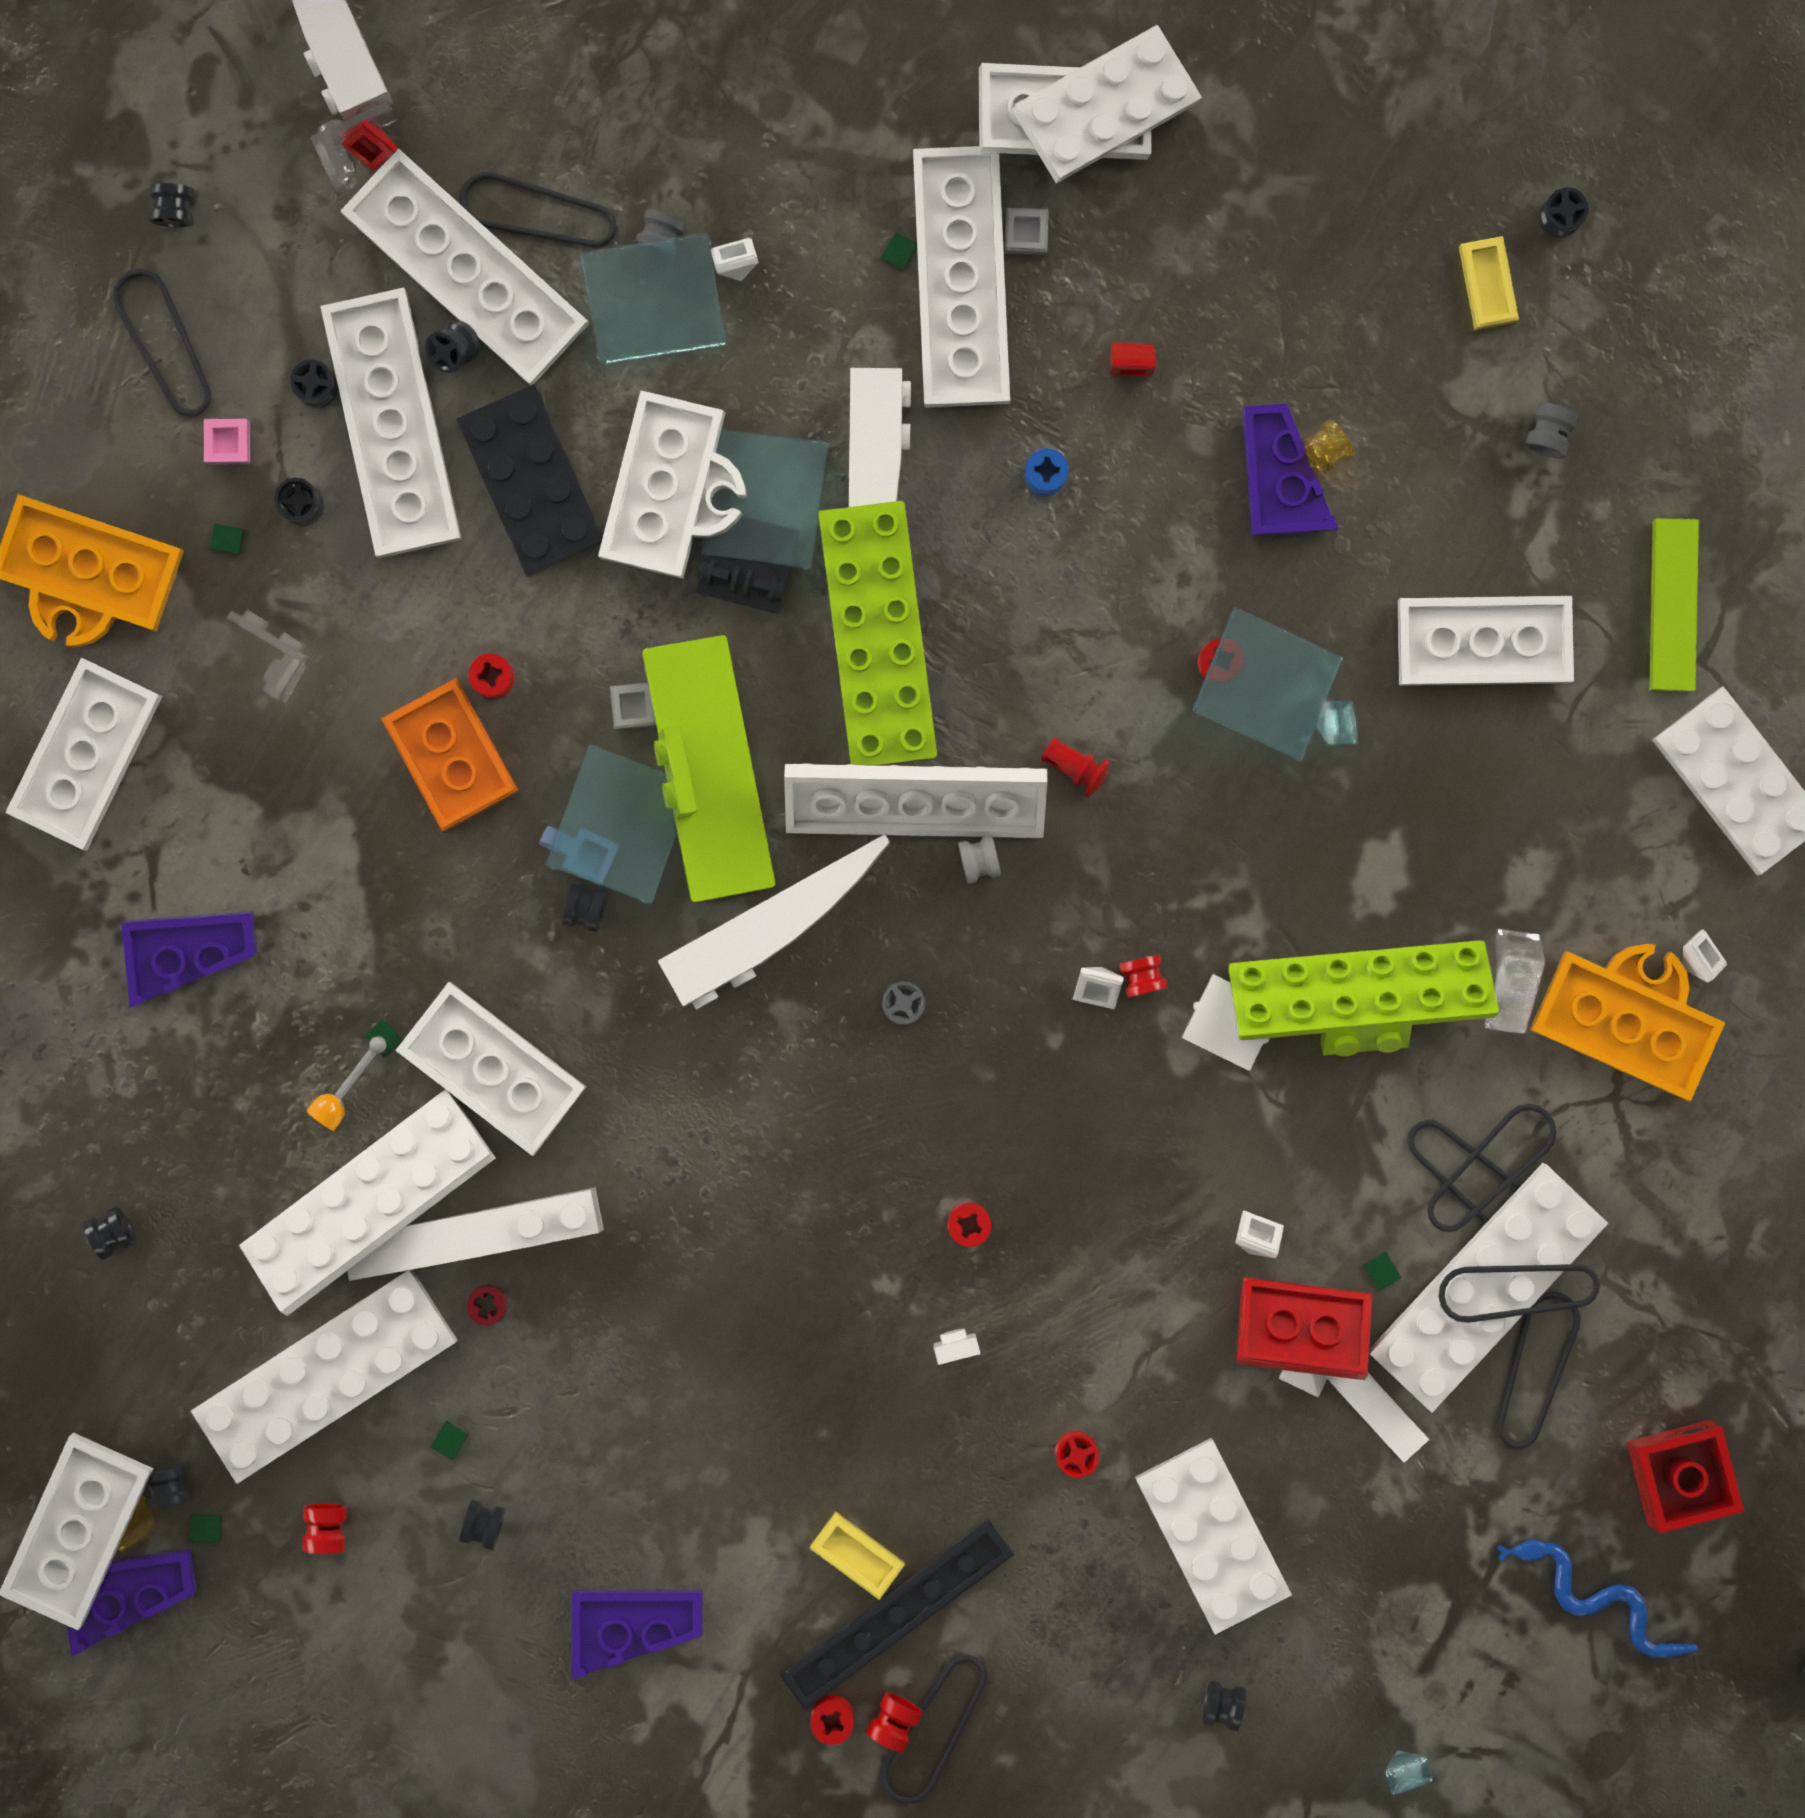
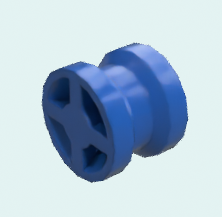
[1024,448,1069,496]

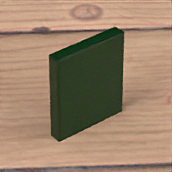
[881,232,917,271]
[209,523,244,555]
[364,1018,403,1058]
[1363,1251,1401,1291]
[431,1421,469,1460]
[189,1515,221,1543]

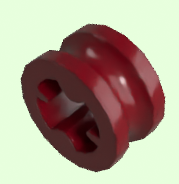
[467,1284,508,1326]

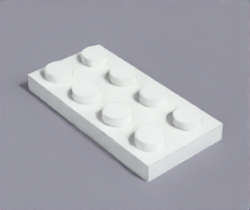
[1011,25,1202,184]
[979,63,1151,160]
[1398,596,1574,686]
[5,658,163,851]
[1652,686,1805,875]
[396,982,587,1156]
[0,1433,153,1630]
[1135,1438,1292,1634]

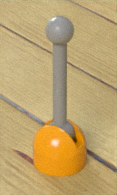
[306,1036,387,1131]

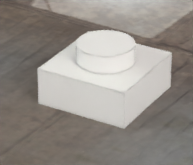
[934,1329,980,1365]

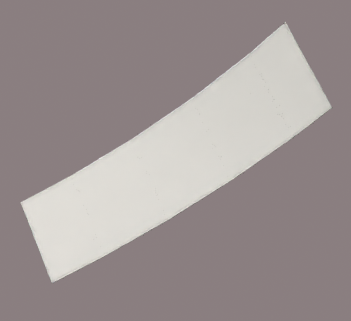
[1324,1373,1429,1463]

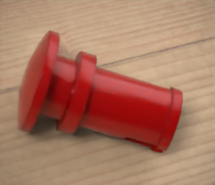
[1041,737,1111,798]

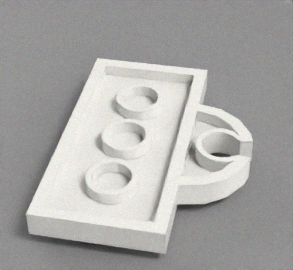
[598,391,747,579]

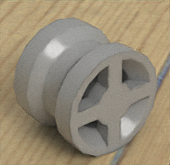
[958,835,1001,884]

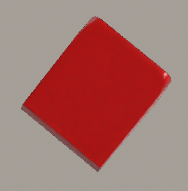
[1110,343,1156,377]

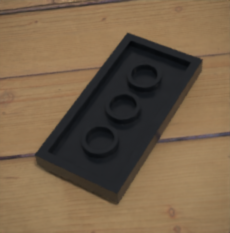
[456,384,603,577]

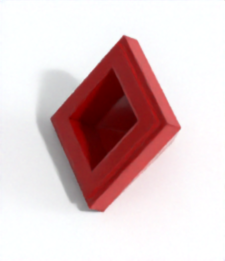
[341,119,398,171]

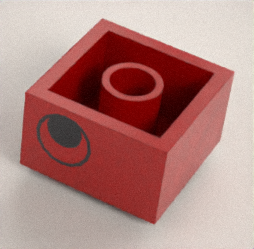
[1626,1420,1745,1533]

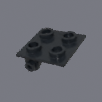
[696,516,800,614]

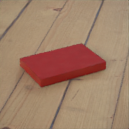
[1236,1277,1372,1381]

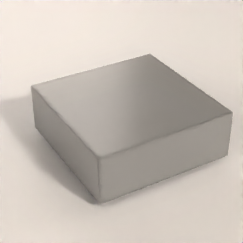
[1004,208,1049,255]
[610,683,656,730]

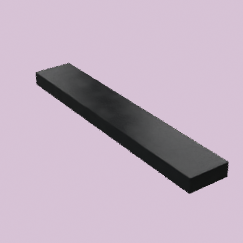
[780,1518,1014,1710]

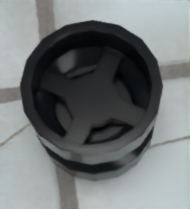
[274,477,325,527]

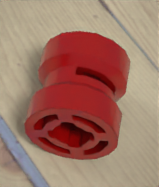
[302,1503,347,1554]
[865,1692,923,1753]

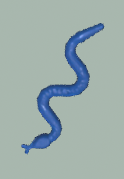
[1497,1539,1697,1659]

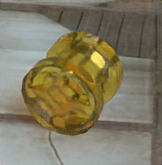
[1302,419,1354,474]

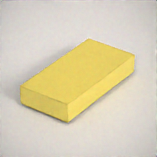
[1459,236,1519,330]
[810,1511,905,1600]

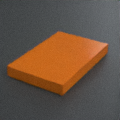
[381,678,519,832]

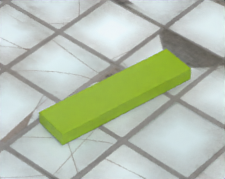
[1649,518,1699,692]

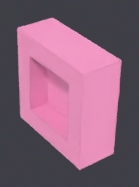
[204,419,250,465]

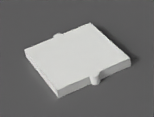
[1182,974,1270,1071]

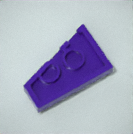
[1242,404,1339,537]
[121,911,258,1008]
[66,1548,197,1657]
[572,1590,703,1680]

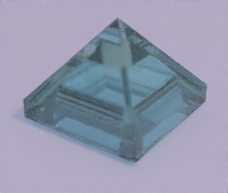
[1316,701,1358,745]
[1385,1750,1432,1795]

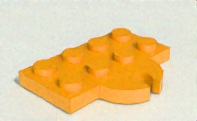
[0,494,184,647]
[1530,944,1725,1101]

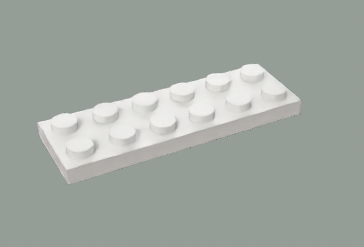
[913,146,1010,408]
[341,148,589,386]
[320,288,462,559]
[784,764,1047,838]
[239,1089,495,1316]
[1369,1163,1608,1413]
[191,1270,458,1484]

